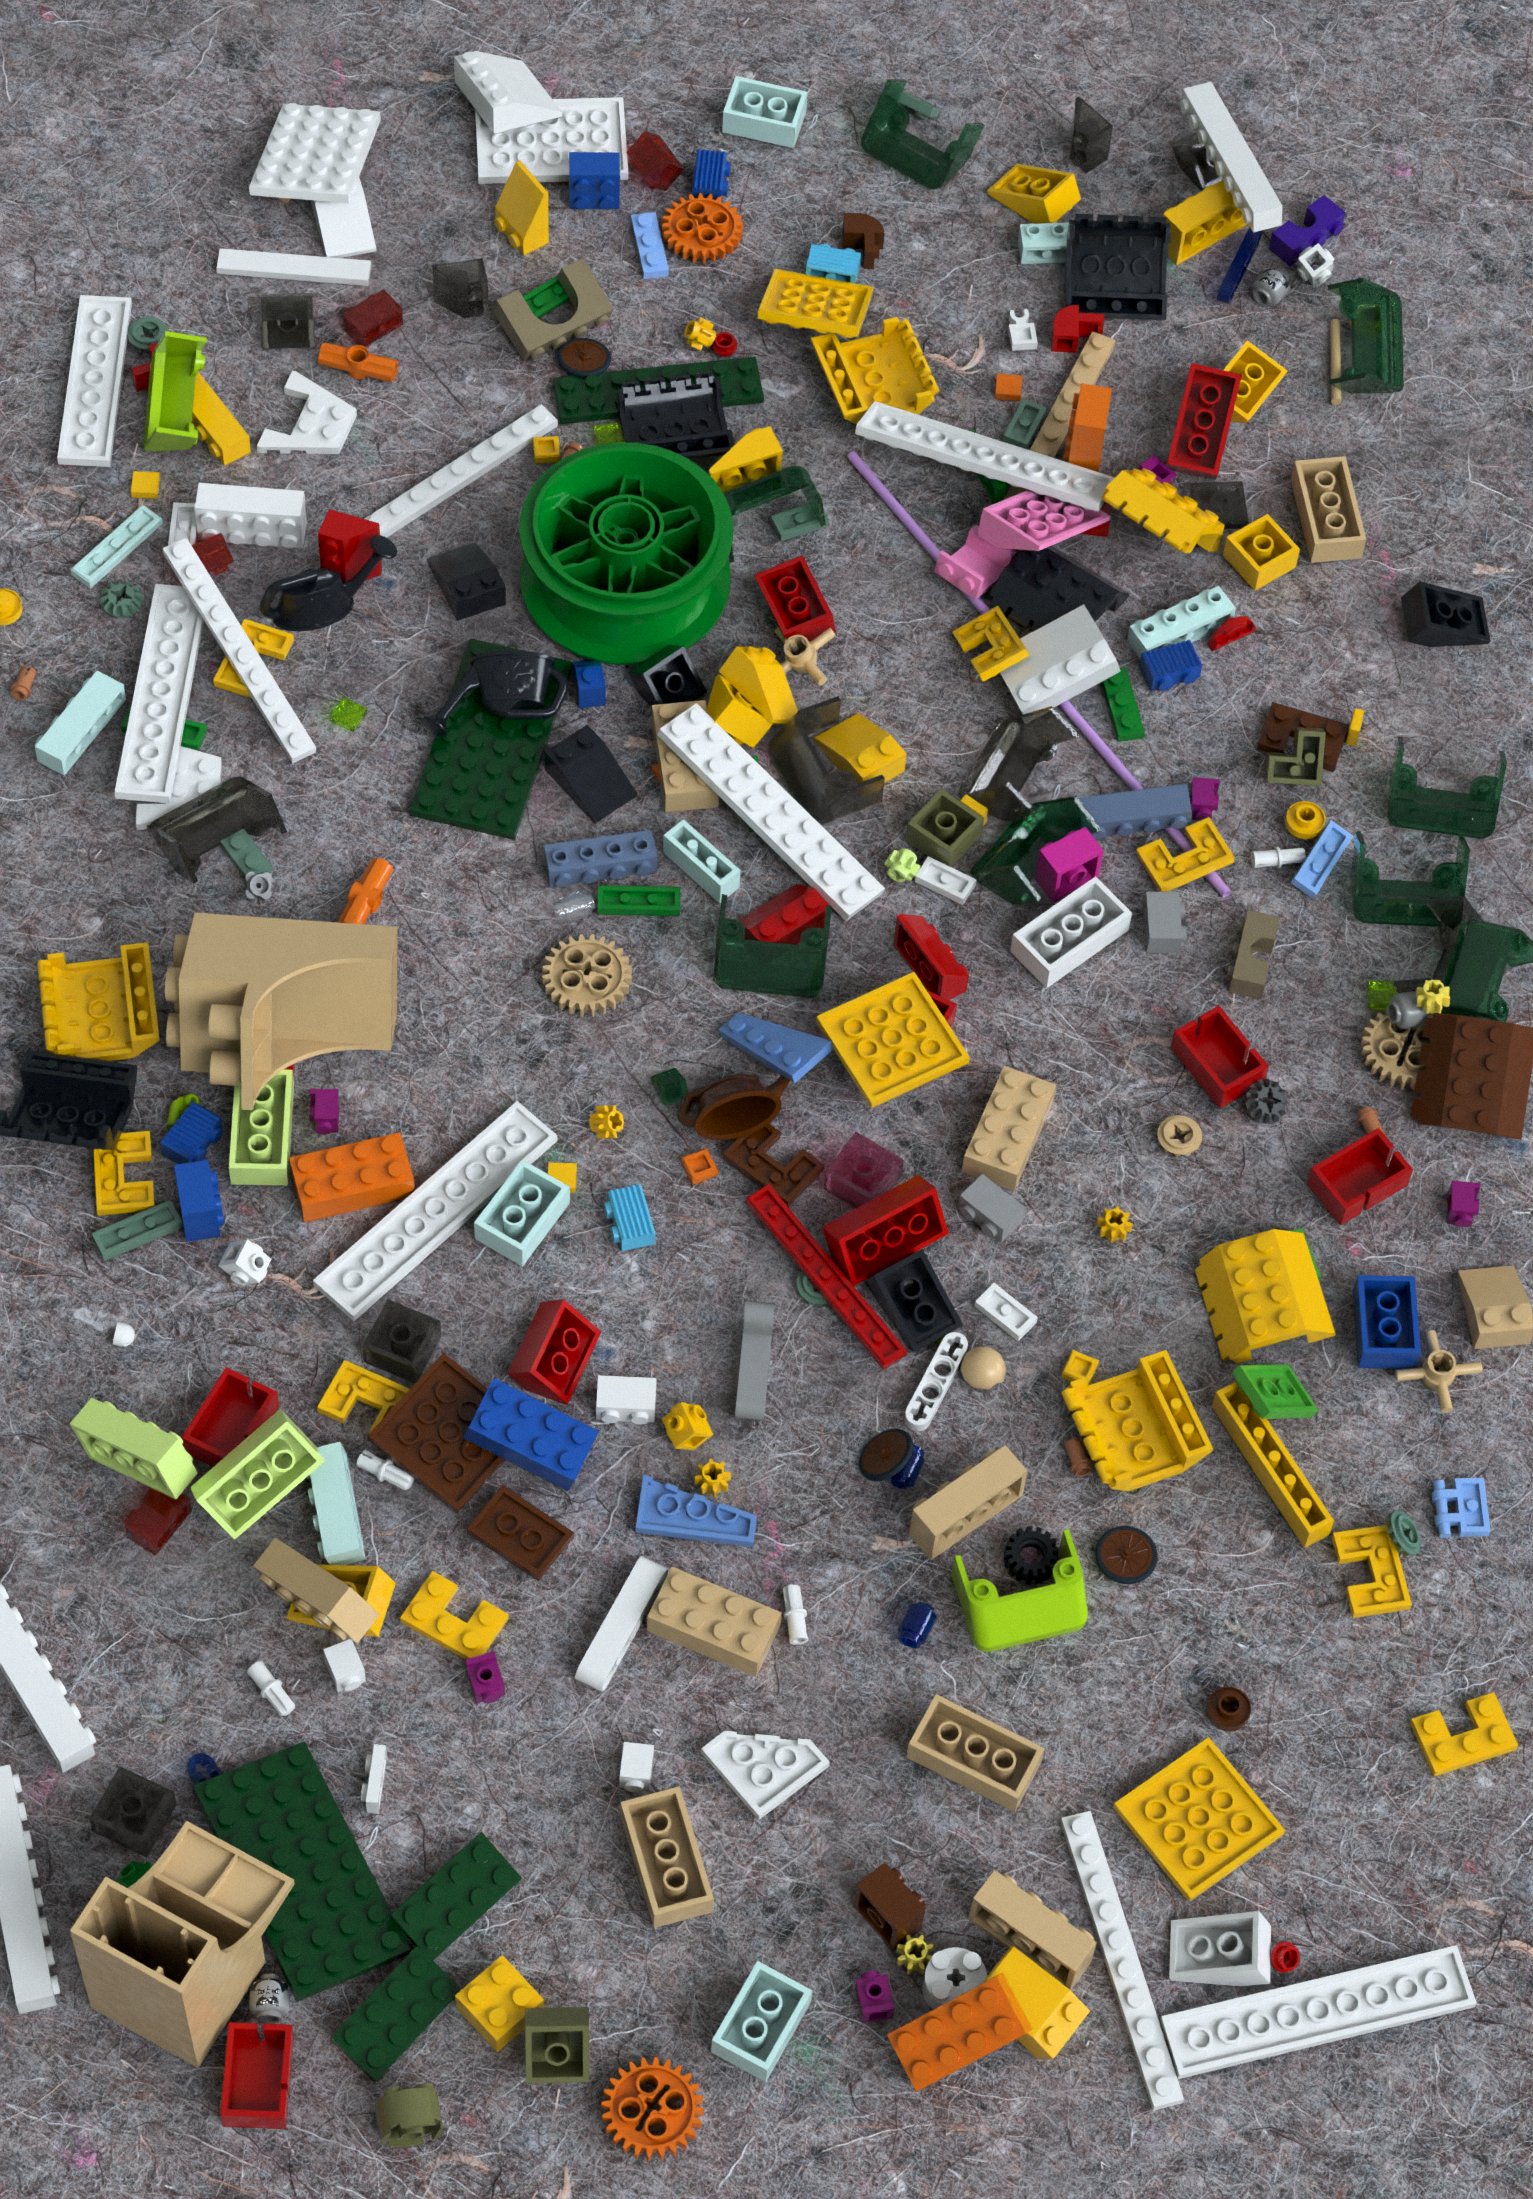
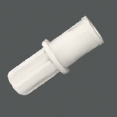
[1250,847,1306,869]
[356,1450,414,1490]
[783,1584,808,1645]
[247,1661,295,1716]

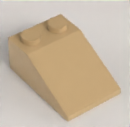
[1457,1265,1533,1349]

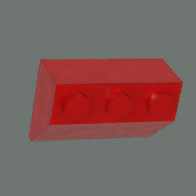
[318,509,382,582]
[754,555,836,642]
[731,884,831,965]
[893,914,969,1000]
[507,1299,601,1404]

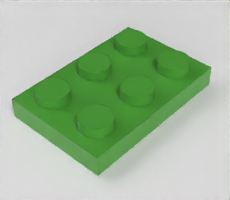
[1232,1364,1319,1419]

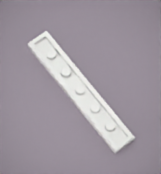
[217,248,371,286]

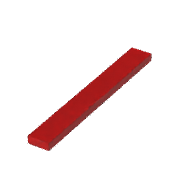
[745,1183,907,1370]

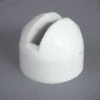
[112,1322,135,1346]

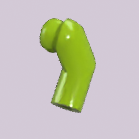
[166,1093,199,1130]

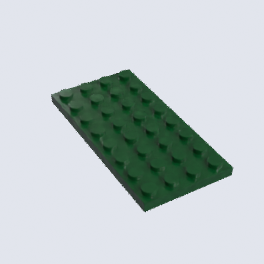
[410,638,573,840]
[192,1741,411,2002]

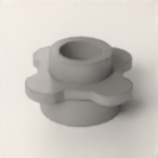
[245,872,272,899]

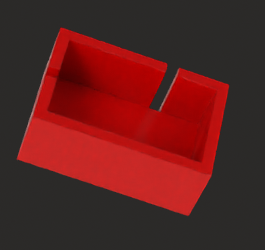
[1170,1005,1269,1109]
[1306,1128,1413,1226]
[181,1367,279,1467]
[220,2022,294,2129]

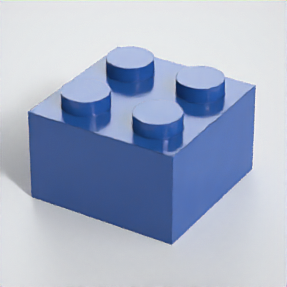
[569,152,620,210]
[174,1160,224,1242]

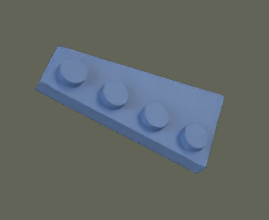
[719,1013,833,1083]
[635,1474,757,1547]

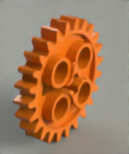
[662,193,743,264]
[601,2057,704,2161]

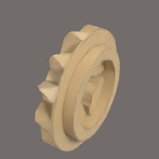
[1157,1115,1202,1157]

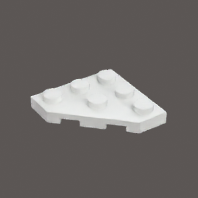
[701,1731,830,1820]

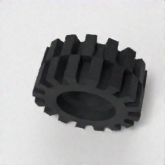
[1004,1526,1059,1585]

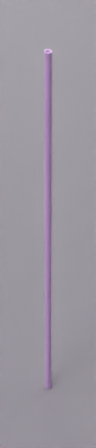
[847,451,1231,898]

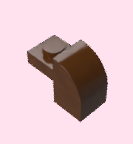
[842,213,884,269]

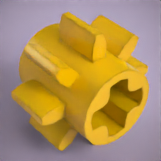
[684,317,716,351]
[589,1105,624,1139]
[1096,1206,1133,1243]
[694,1459,731,1498]

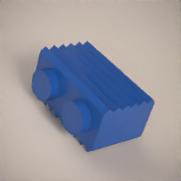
[692,149,731,200]
[1139,640,1202,691]
[160,1102,223,1164]

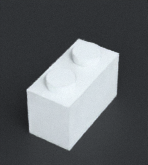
[596,1375,656,1425]

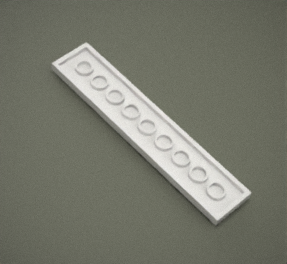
[855,401,1115,512]
[115,584,204,803]
[657,703,885,921]
[313,1101,557,1321]
[1160,1945,1477,2079]

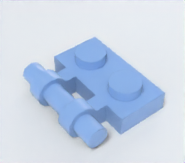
[1431,1478,1491,1538]

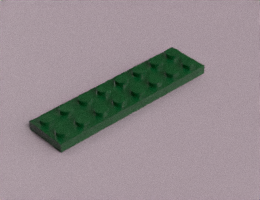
[553,356,764,425]

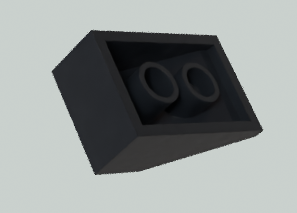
[427,542,506,621]
[1401,581,1491,647]
[545,724,637,824]
[866,1249,963,1353]

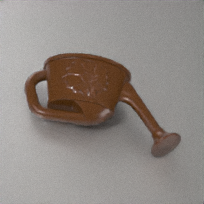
[677,1074,790,1140]

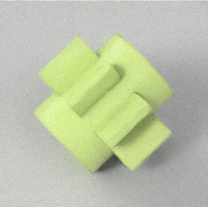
[884,848,920,882]

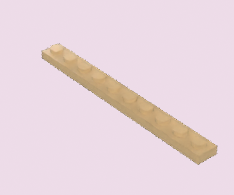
[1004,331,1116,500]

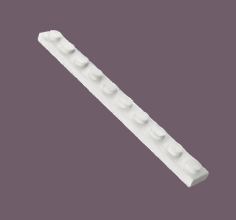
[365,404,558,538]
[163,538,316,764]
[1060,1811,1184,2111]

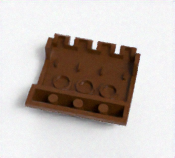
[1411,1013,1533,1140]

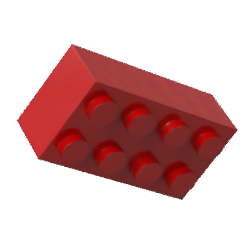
[1166,363,1242,480]
[822,1175,949,1286]

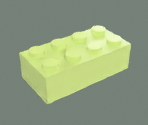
[229,1070,294,1186]
[70,1398,198,1499]
[190,1409,325,1540]

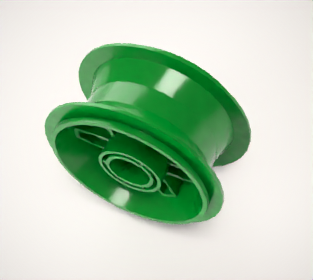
[519,442,733,665]

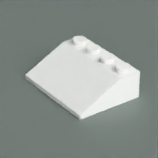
[454,51,562,133]
[1000,604,1121,722]

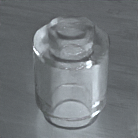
[553,890,595,924]

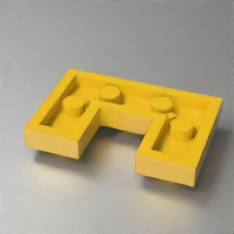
[952,606,1030,682]
[213,619,294,698]
[1136,817,1234,892]
[94,1131,155,1216]
[317,1360,410,1432]
[1332,1525,1412,1618]
[400,1571,509,1659]
[1410,1692,1518,1777]

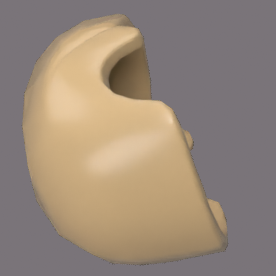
[960,1346,1006,1390]

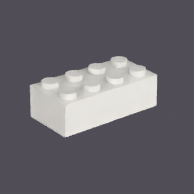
[195,483,307,548]
[1010,876,1132,989]

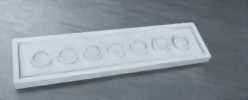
[57,295,132,467]

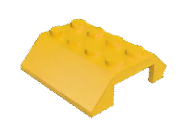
[811,317,940,424]
[1101,468,1225,554]
[37,942,160,1061]
[1195,1229,1336,1364]
[1061,1350,1213,1491]

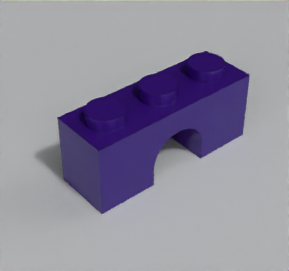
[1269,195,1346,266]

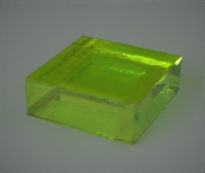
[594,422,625,445]
[330,697,367,732]
[1367,981,1397,1009]

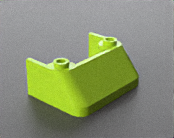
[143,331,207,452]
[951,1529,1088,1652]

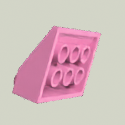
[977,490,1110,551]

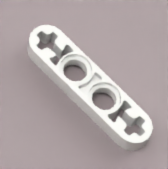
[904,1332,968,1431]

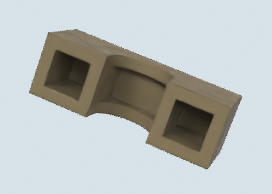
[1226,910,1280,999]

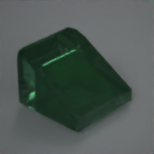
[650,1068,688,1105]

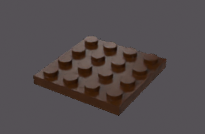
[367,1353,505,1514]

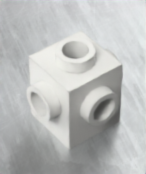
[1297,243,1334,285]
[218,1239,271,1286]

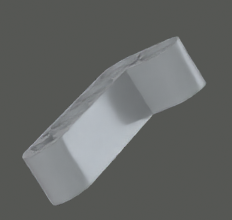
[735,1301,775,1421]

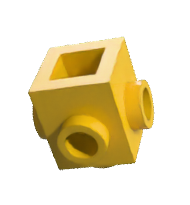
[662,1402,713,1450]

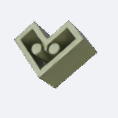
[1264,727,1326,786]

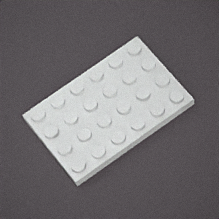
[475,97,628,184]
[249,103,381,203]

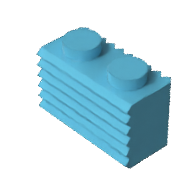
[806,244,861,283]
[603,1184,655,1251]

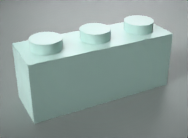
[663,819,741,903]

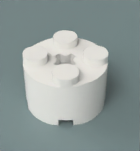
[922,1947,987,2009]

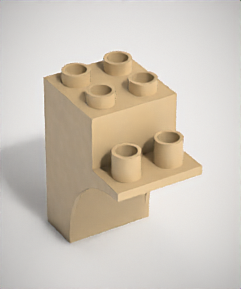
[165,913,398,1110]
[70,1820,295,2068]

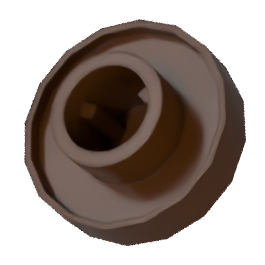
[1206,1687,1251,1732]

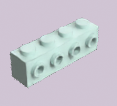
[1018,222,1069,264]
[1127,586,1236,659]
[35,671,126,776]
[306,1442,366,1565]

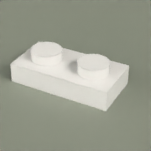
[168,502,197,551]
[915,856,976,905]
[974,1283,1038,1341]
[361,1744,387,1814]

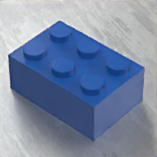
[1353,1275,1421,1369]

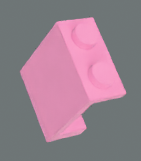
[934,525,1017,600]

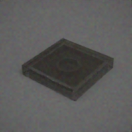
[1190,481,1249,529]

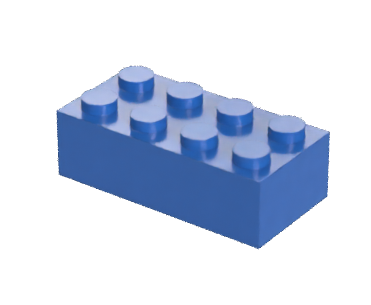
[463,1378,599,1491]

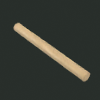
[1330,319,1341,405]

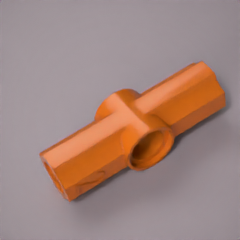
[318,342,399,382]
[337,858,393,924]

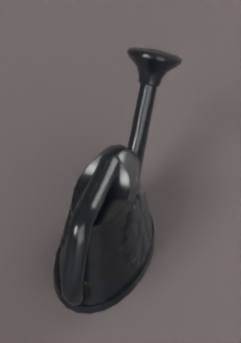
[259,535,397,632]
[422,651,568,737]

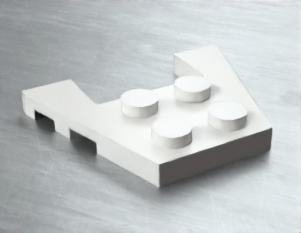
[257,370,357,454]
[136,746,222,830]

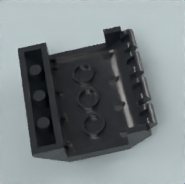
[1064,214,1171,320]
[617,372,735,459]
[989,546,1130,632]
[0,1050,137,1150]

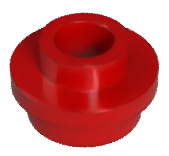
[712,332,737,356]
[1271,1941,1300,1973]

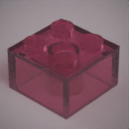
[824,1132,904,1208]

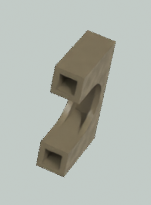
[492,258,614,361]

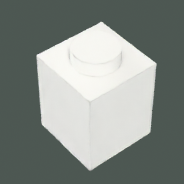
[323,1639,366,1692]
[619,1742,654,1793]

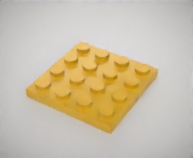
[757,269,874,338]
[816,972,970,1108]
[1113,1737,1286,1902]

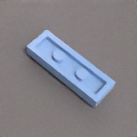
[631,212,669,279]
[1290,820,1353,898]

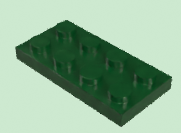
[389,1832,522,1961]
[330,1946,462,2083]

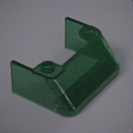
[861,79,985,189]
[1328,277,1404,394]
[722,465,826,563]
[1387,736,1507,839]
[970,796,1101,905]
[1351,831,1470,927]
[713,894,832,998]
[1442,919,1533,1022]

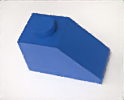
[572,660,606,708]

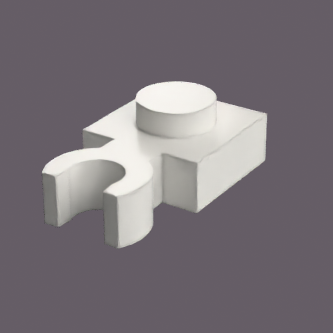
[1008,309,1038,351]

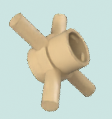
[775,627,836,685]
[1395,1330,1483,1413]

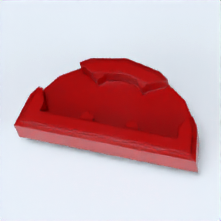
[1207,616,1256,651]

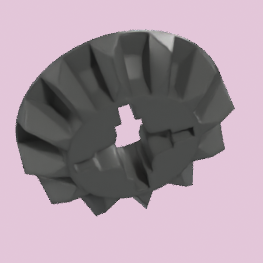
[1246,1079,1289,1124]

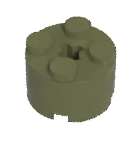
[374,2083,444,2148]

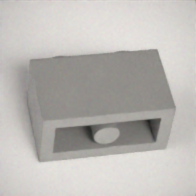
[1143,892,1187,953]
[958,1174,1025,1243]

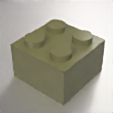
[906,789,984,867]
[525,2007,589,2083]

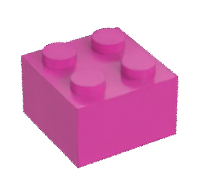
[1035,827,1104,903]

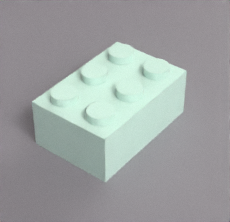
[722,76,808,148]
[474,1160,570,1267]
[711,1961,813,2082]

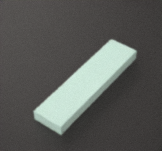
[70,505,163,589]

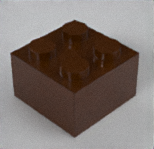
[853,1862,926,1952]

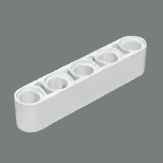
[575,1556,669,1692]

